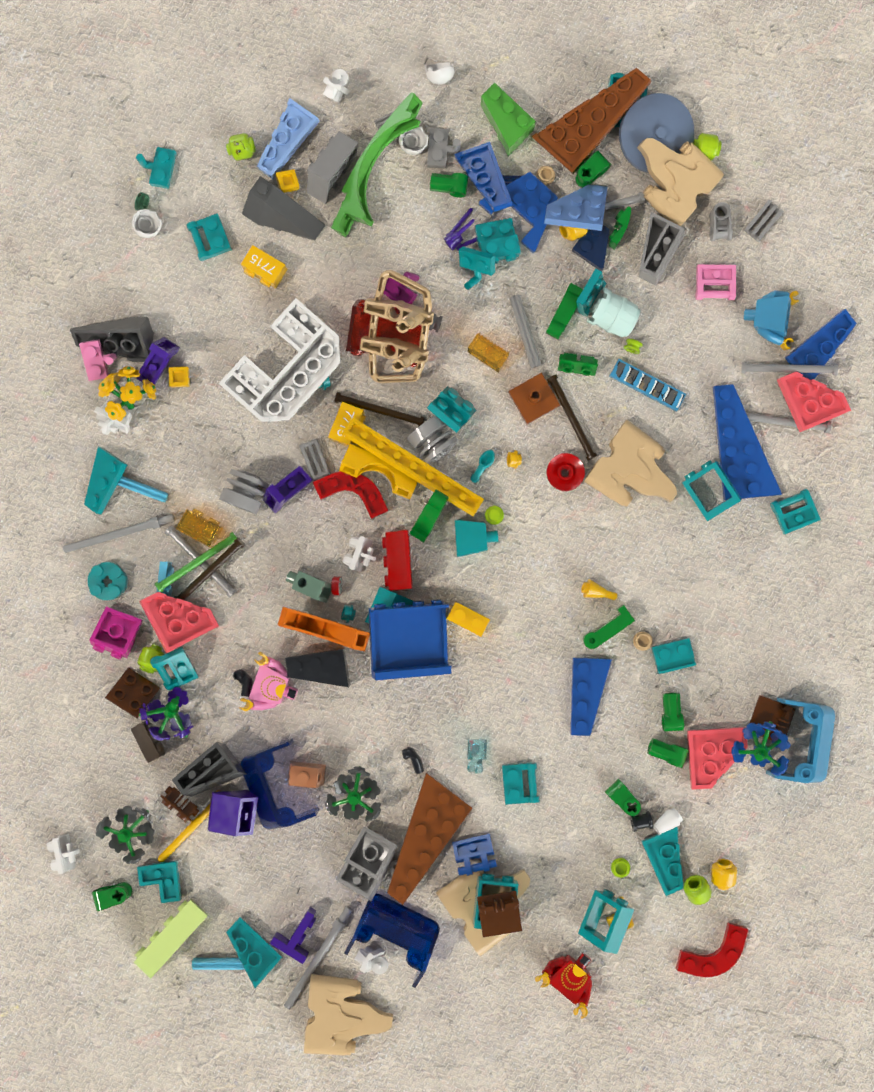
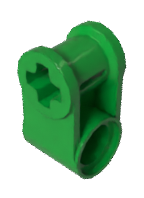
[575,151,611,188]
[605,779,641,816]
[91,882,132,911]

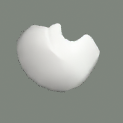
[425,62,455,85]
[399,126,428,155]
[131,209,162,238]

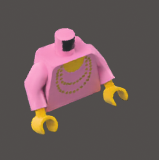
[239,652,298,711]

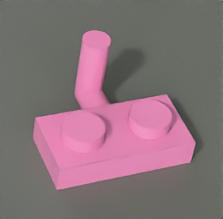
[79,339,117,381]

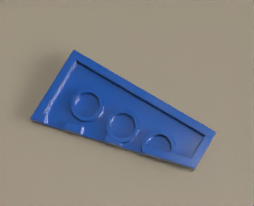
[454,142,513,212]
[785,309,857,380]
[570,658,612,736]

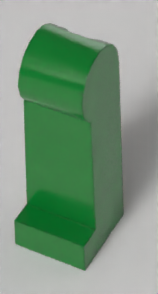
[546,282,583,340]
[409,489,449,543]
[583,605,635,649]

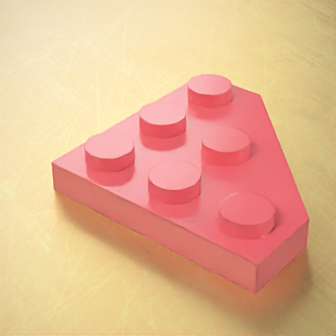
[777,372,851,432]
[139,592,219,653]
[687,727,748,790]

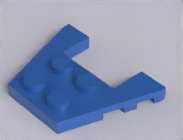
[478,172,558,253]

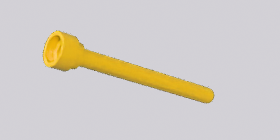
[158,790,221,862]

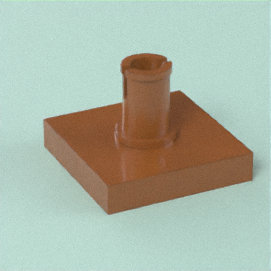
[508,373,560,425]

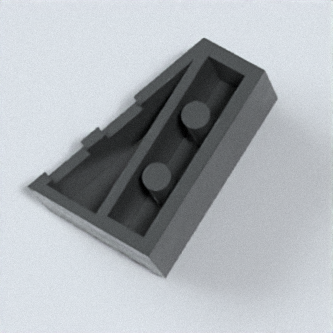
[172,742,247,797]

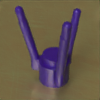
[444,208,477,251]

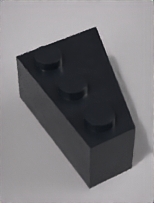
[285,648,350,688]

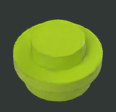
[485,506,504,525]
[611,858,630,878]

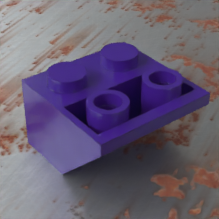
[207,790,258,837]

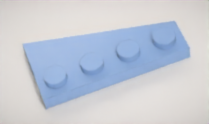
[257,98,320,179]

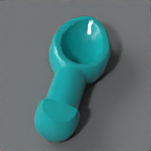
[470,450,495,483]

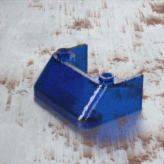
[240,738,319,830]
[344,893,440,988]

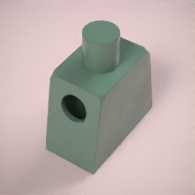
[286,571,331,603]

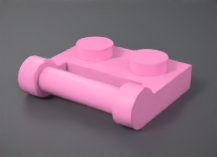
[695,264,736,300]

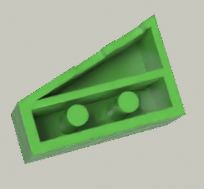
[481,82,536,156]

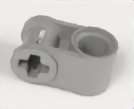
[709,202,733,241]

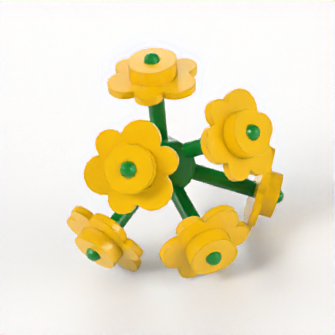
[98,366,156,421]

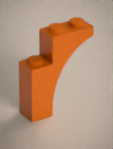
[277,607,370,652]

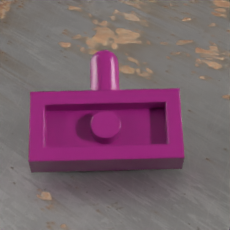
[384,272,419,304]

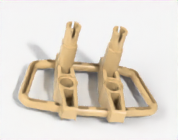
[360,270,434,383]

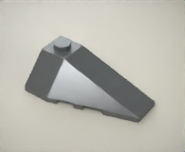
[242,176,325,241]
[70,317,154,362]

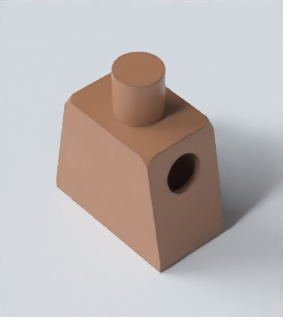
[288,761,326,788]

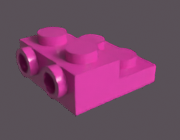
[89,607,142,660]

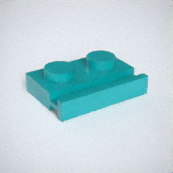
[651,638,696,674]

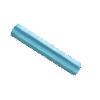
[117,476,168,502]
[192,958,245,970]

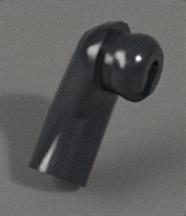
[233,669,252,697]
[402,747,424,774]

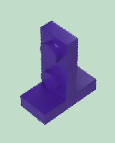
[136,337,180,385]
[263,466,312,514]
[270,907,317,964]

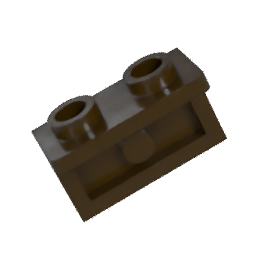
[131,720,165,763]

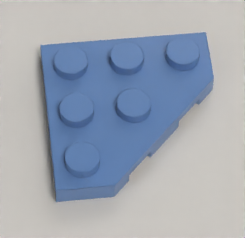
[544,185,608,231]

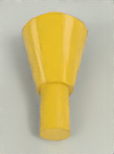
[581,579,617,600]

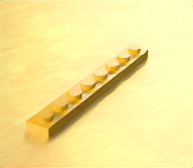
[342,417,484,516]

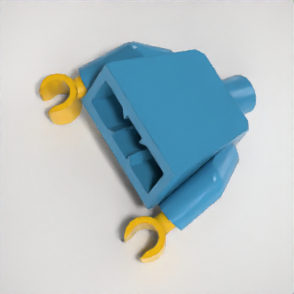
[744,290,799,350]

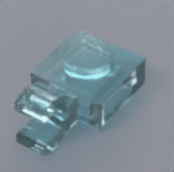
[467,739,487,774]

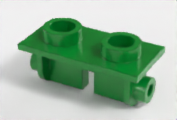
[557,352,598,376]

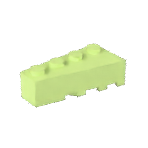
[134,899,208,978]

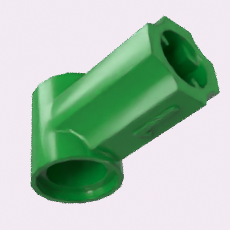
[430,173,469,198]
[662,693,684,732]
[647,738,689,768]

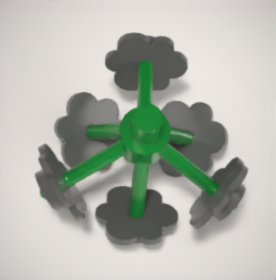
[325,766,381,822]
[96,806,155,864]

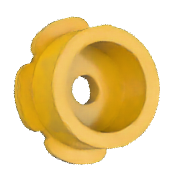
[507,450,522,469]

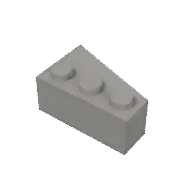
[307,131,358,204]
[639,212,685,286]

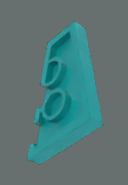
[84,446,128,515]
[641,827,683,896]
[226,917,282,988]

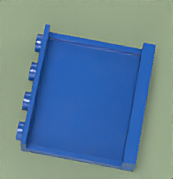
[369,599,452,681]

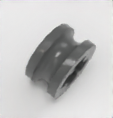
[429,314,443,333]

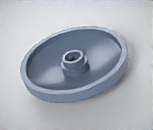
[619,93,694,173]

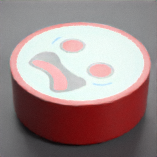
[331,576,342,596]

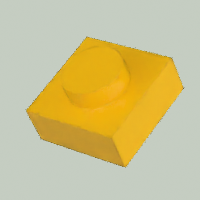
[275,169,300,193]
[169,367,190,387]

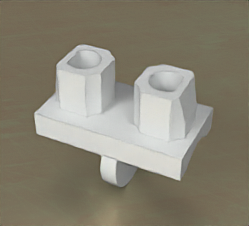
[323,69,350,103]
[94,401,132,435]
[343,536,377,572]
[47,834,80,874]
[354,946,388,975]

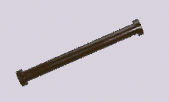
[547,374,598,461]
[334,392,425,427]
[173,537,245,600]

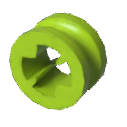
[623,338,643,354]

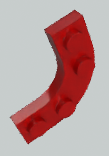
[313,471,389,519]
[676,922,748,977]

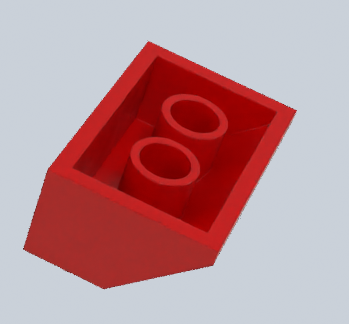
[382,530,413,591]

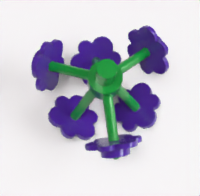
[139,687,194,741]

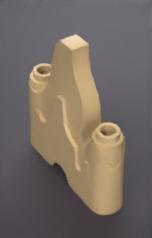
[637,138,724,226]
[584,419,677,507]
[436,869,530,956]
[304,974,393,1055]

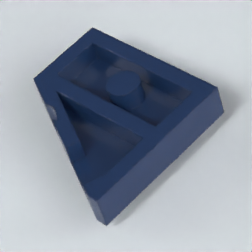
[572,225,610,271]

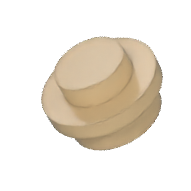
[536,166,555,185]
[633,631,652,651]

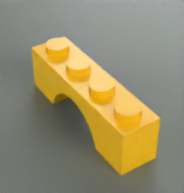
[339,444,417,500]

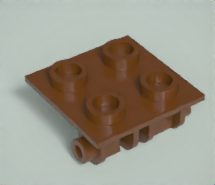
[105,667,160,719]
[750,695,796,740]
[160,786,200,823]
[477,891,522,937]

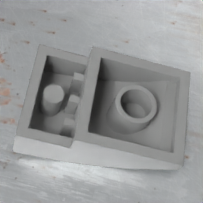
[336,826,397,901]

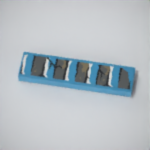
[609,359,686,412]

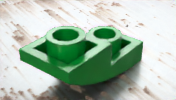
[609,206,631,250]

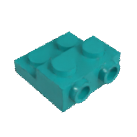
[474,218,521,264]
[427,386,477,433]

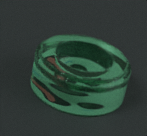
[134,192,149,211]

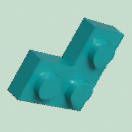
[137,860,182,903]

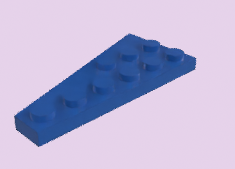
[713,384,782,501]

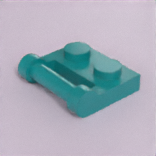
[186,213,232,261]
[576,269,607,317]
[770,489,821,535]
[150,647,199,690]
[502,762,540,805]

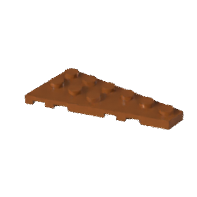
[531,68,652,174]
[387,773,472,905]

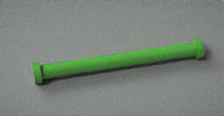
[154,532,237,593]

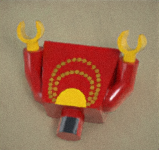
[535,952,592,1019]

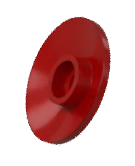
[546,453,585,491]

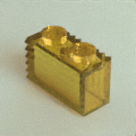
[467,333,509,373]
[176,508,223,548]

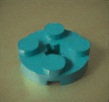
[88,562,128,600]

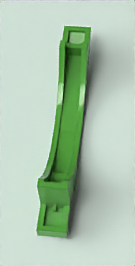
[331,92,423,237]

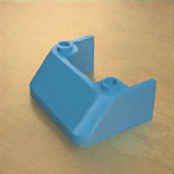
[766,698,835,783]

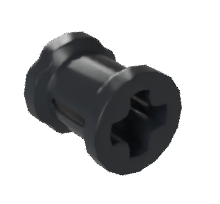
[630,811,653,832]

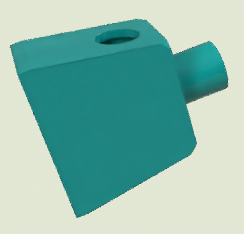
[455,520,498,557]

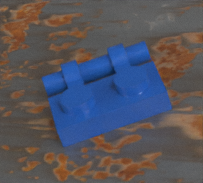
[452,834,497,876]

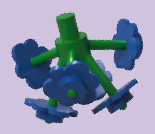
[731,721,791,776]

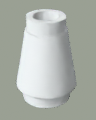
[653,808,683,835]

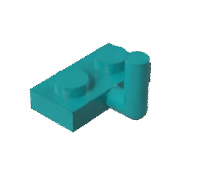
[136,147,177,189]
[459,246,495,290]

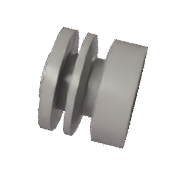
[407,416,459,464]
[219,469,269,515]

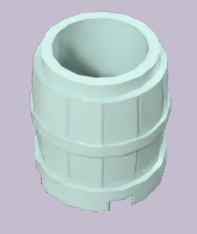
[587,287,641,337]

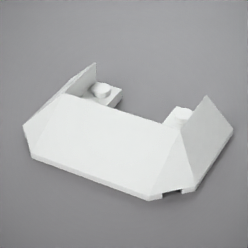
[219,298,340,422]

